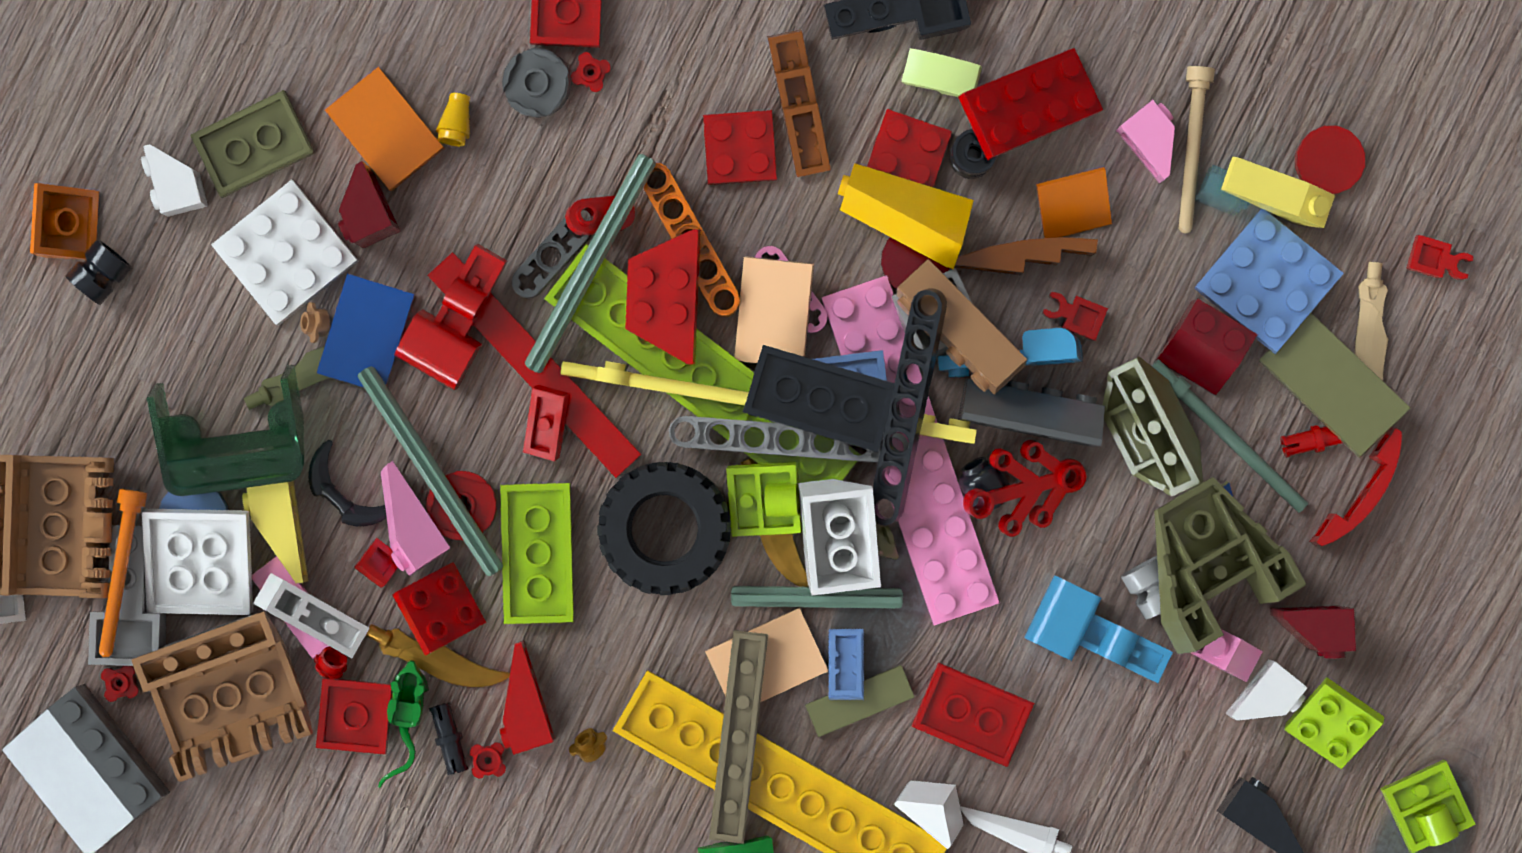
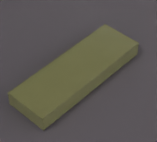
[805,665,914,737]

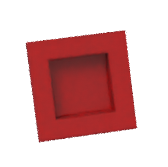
[354,538,398,588]

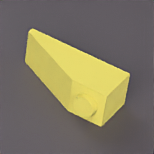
[1221,157,1335,228]
[242,479,309,583]

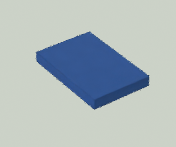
[317,273,414,387]

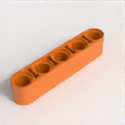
[643,163,740,317]

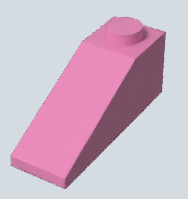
[381,461,450,576]

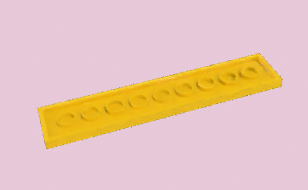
[612,670,947,853]

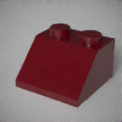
[338,161,401,249]
[1156,298,1258,396]
[1270,605,1356,658]

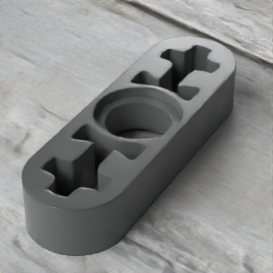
[512,217,590,299]

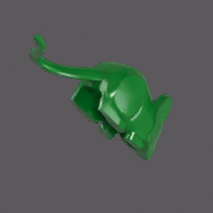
[378,660,429,788]

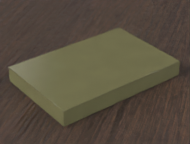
[190,90,315,198]

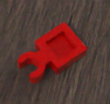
[1406,235,1474,280]
[1042,292,1108,341]

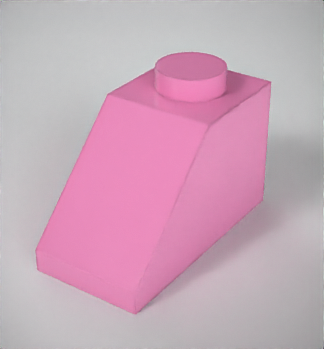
[1116,100,1175,184]

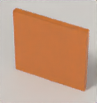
[1036,167,1112,238]

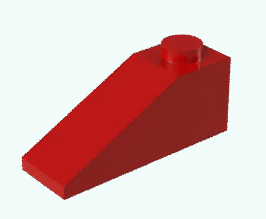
[499,640,556,755]

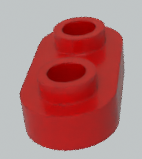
[565,195,635,236]

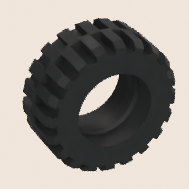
[597,462,731,596]

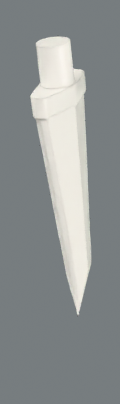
[960,806,1072,853]

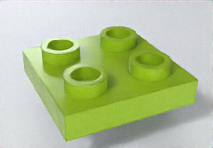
[726,462,802,537]
[1284,677,1384,769]
[1380,760,1476,853]

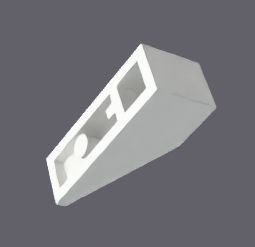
[253,573,369,658]

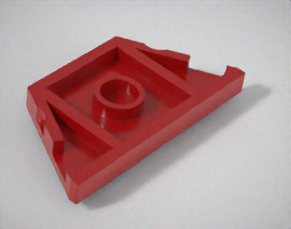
[625,229,701,365]

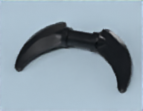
[308,440,386,527]

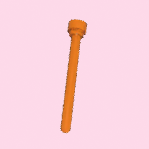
[99,489,148,657]

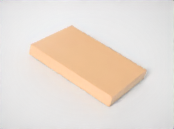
[734,256,814,363]
[705,607,828,702]

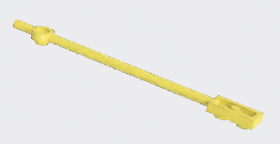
[561,361,977,444]

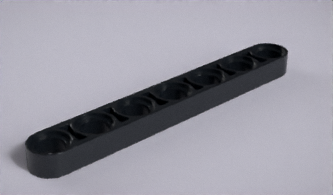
[873,288,947,525]

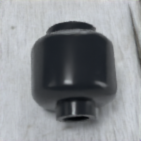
[959,457,1010,510]

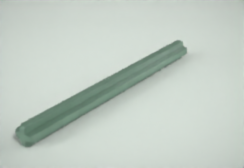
[525,154,656,373]
[358,366,503,576]

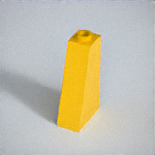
[837,163,974,269]

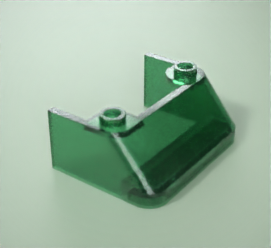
[147,365,305,496]

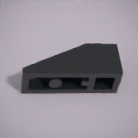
[1216,777,1304,853]

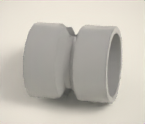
[1121,556,1161,620]

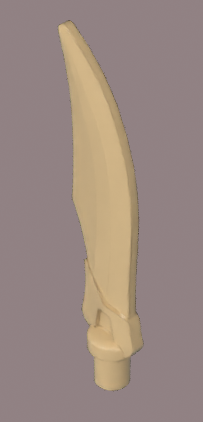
[1355,262,1389,381]

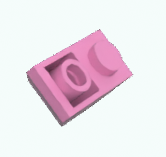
[1191,629,1263,682]

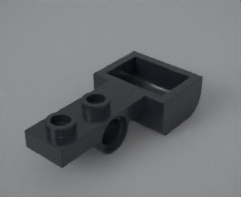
[824,0,971,40]

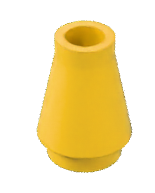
[436,93,470,147]

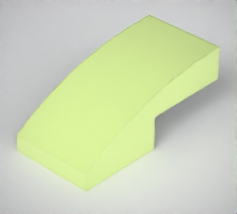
[902,48,982,97]

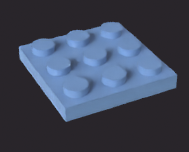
[1194,208,1344,354]

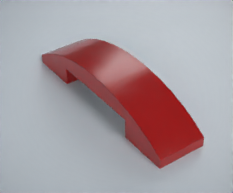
[1309,428,1402,546]

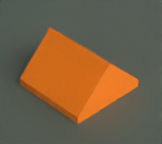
[30,183,99,260]

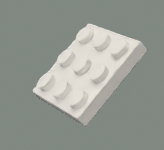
[211,180,359,326]
[142,509,253,615]

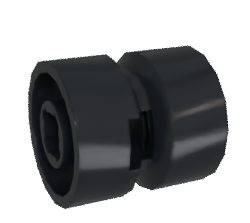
[949,128,997,179]
[65,239,133,305]

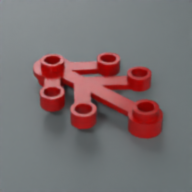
[963,439,1086,537]

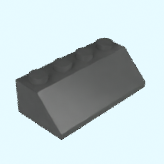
[957,379,1105,447]

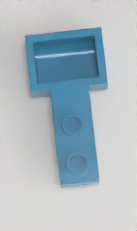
[938,328,1083,378]
[1024,575,1173,683]

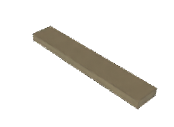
[709,630,768,844]

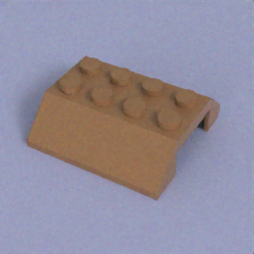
[0,455,114,598]
[131,611,313,782]

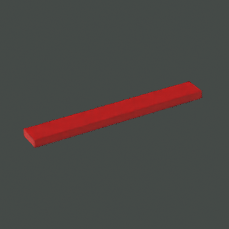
[427,252,642,478]

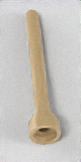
[1179,66,1215,234]

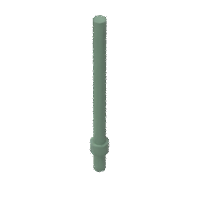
[1152,359,1308,513]

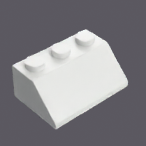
[798,479,881,596]

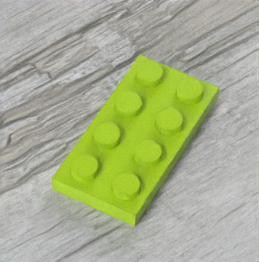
[500,483,574,624]

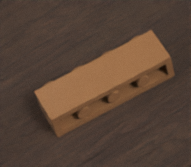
[897,259,1027,395]

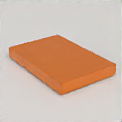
[325,67,445,191]

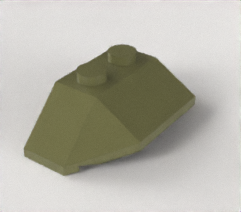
[1103,356,1203,497]

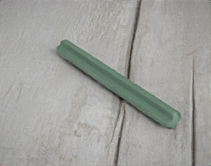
[731,586,903,608]

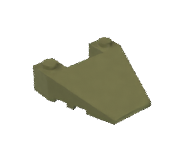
[1154,477,1306,654]

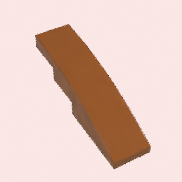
[767,29,831,177]
[954,237,1098,275]

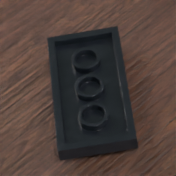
[743,345,894,453]

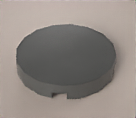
[502,48,572,118]

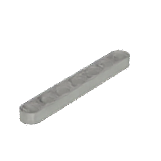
[669,416,909,463]

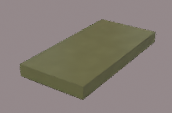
[1259,313,1410,458]

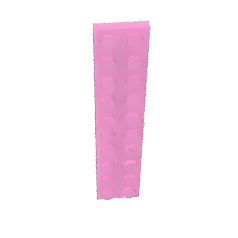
[821,275,999,626]

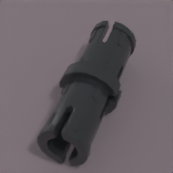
[429,702,469,775]

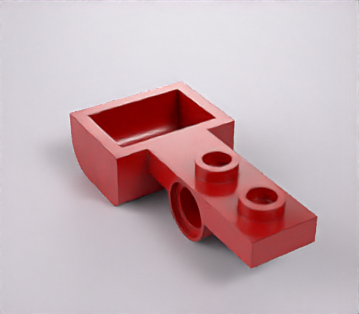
[394,244,508,391]

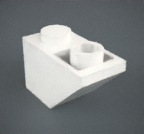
[141,144,208,217]

